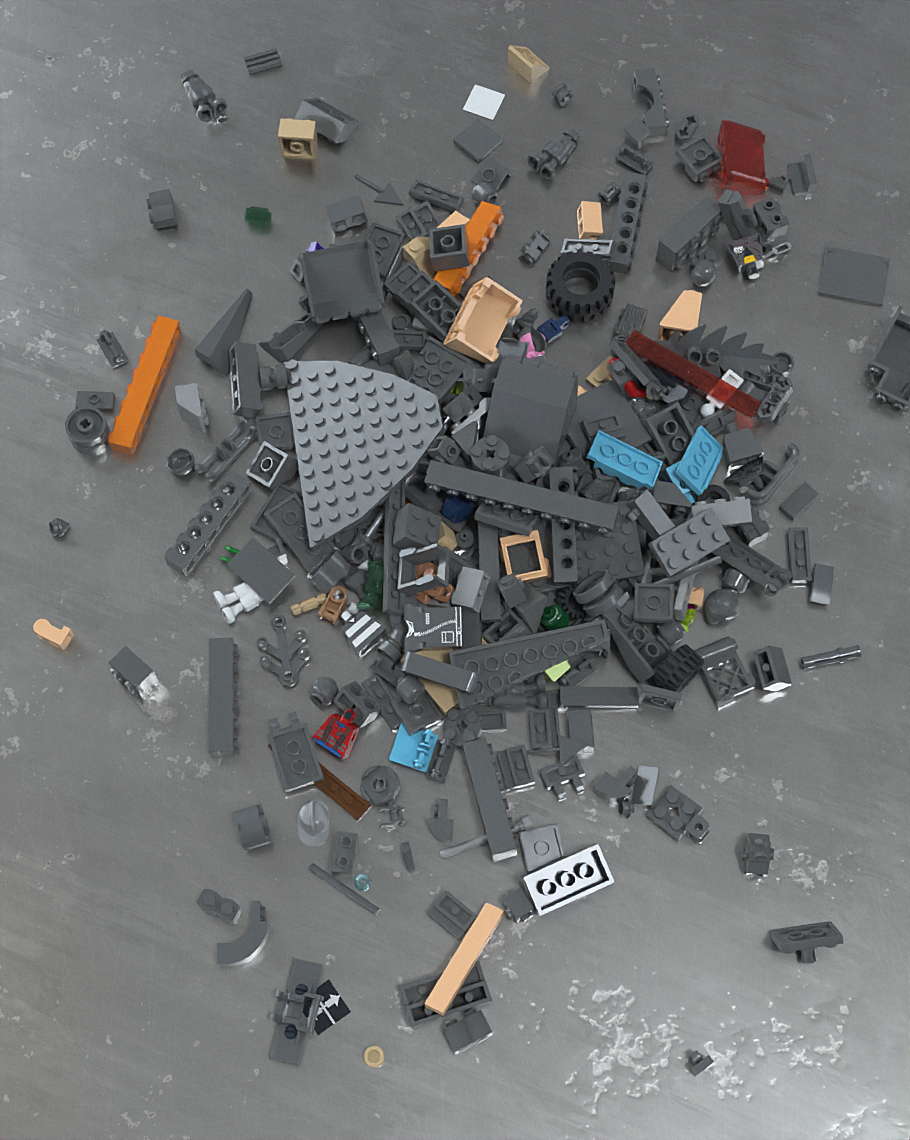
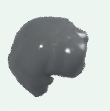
[704,589,739,624]

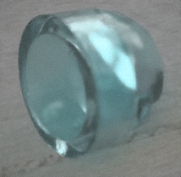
[354,874,371,892]

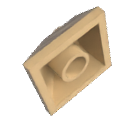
[402,237,438,278]

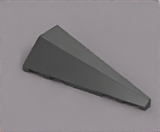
[194,288,252,376]
[259,311,324,361]

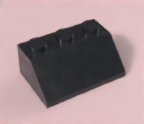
[636,358,700,408]

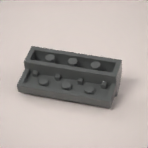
[399,961,492,1027]

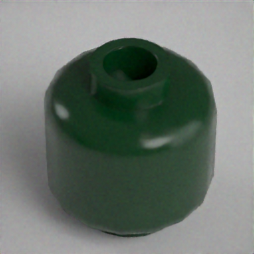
[541,604,570,631]

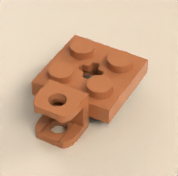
[413,562,455,605]

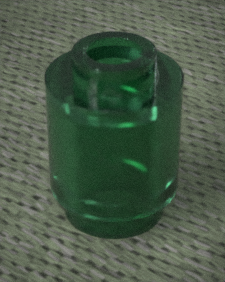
[245,206,272,226]

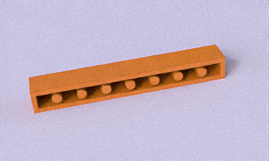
[108,315,181,455]

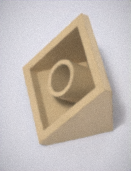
[508,45,550,84]

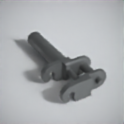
[378,799,406,828]

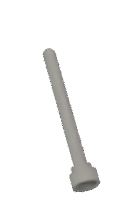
[439,815,533,859]

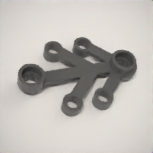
[256,615,310,687]

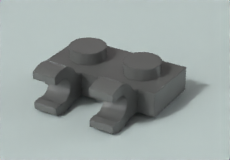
[540,756,585,802]

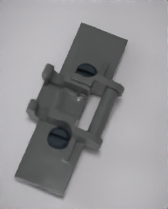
[269,959,324,1066]

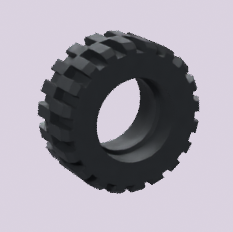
[546,250,616,322]

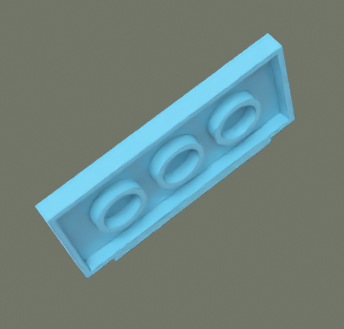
[675,425,724,495]
[587,430,663,490]

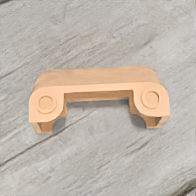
[444,277,523,364]

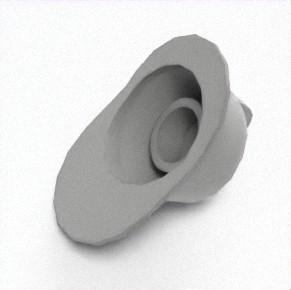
[297,799,330,847]

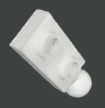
[700,369,744,418]

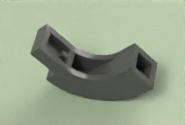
[217,901,270,968]

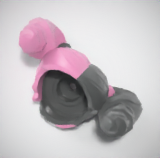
[513,308,547,359]

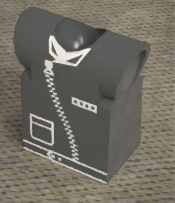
[403,605,462,655]

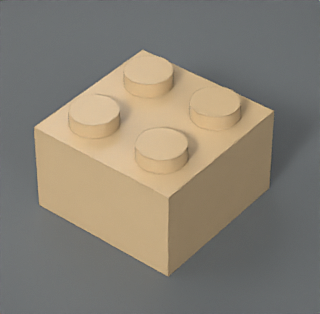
[278,118,318,159]

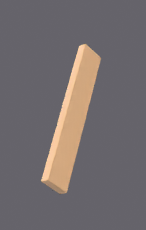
[425,903,504,1016]

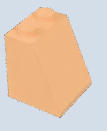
[657,290,702,340]

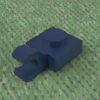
[537,315,569,344]

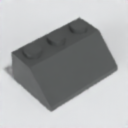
[295,98,360,144]

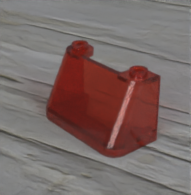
[717,120,769,196]

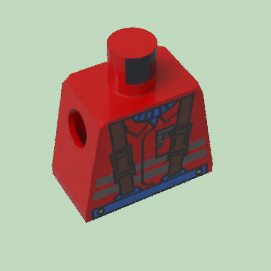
[311,708,359,759]

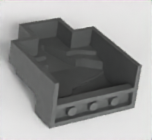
[867,306,910,411]

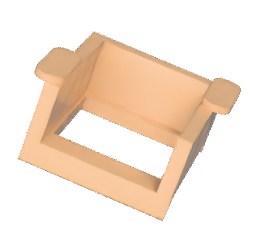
[498,530,552,583]

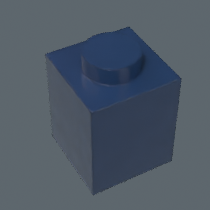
[441,494,475,524]

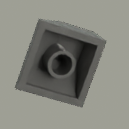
[245,441,299,489]

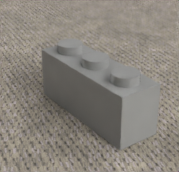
[692,497,752,527]

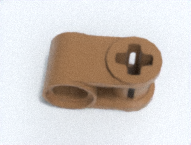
[318,586,348,626]

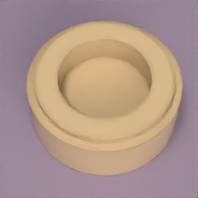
[363,1046,385,1068]

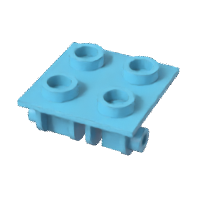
[389,724,438,773]

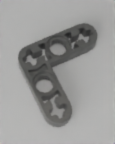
[743,369,793,423]

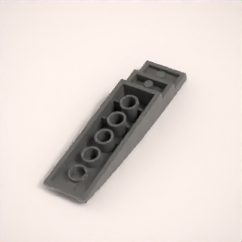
[383,261,486,368]

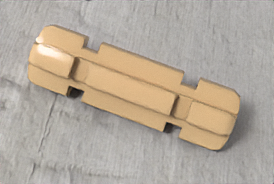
[290,593,327,615]

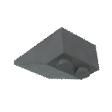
[640,402,695,467]

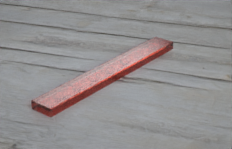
[625,329,762,419]

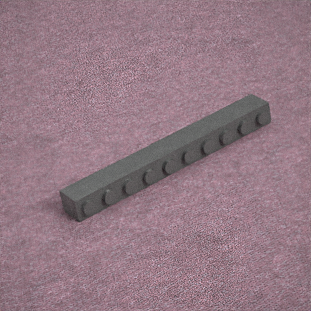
[424,460,619,534]

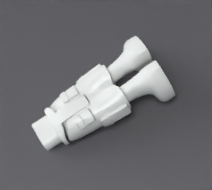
[212,582,264,624]

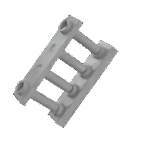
[641,549,699,620]

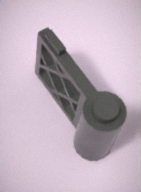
[694,636,756,703]

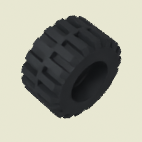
[653,644,704,693]

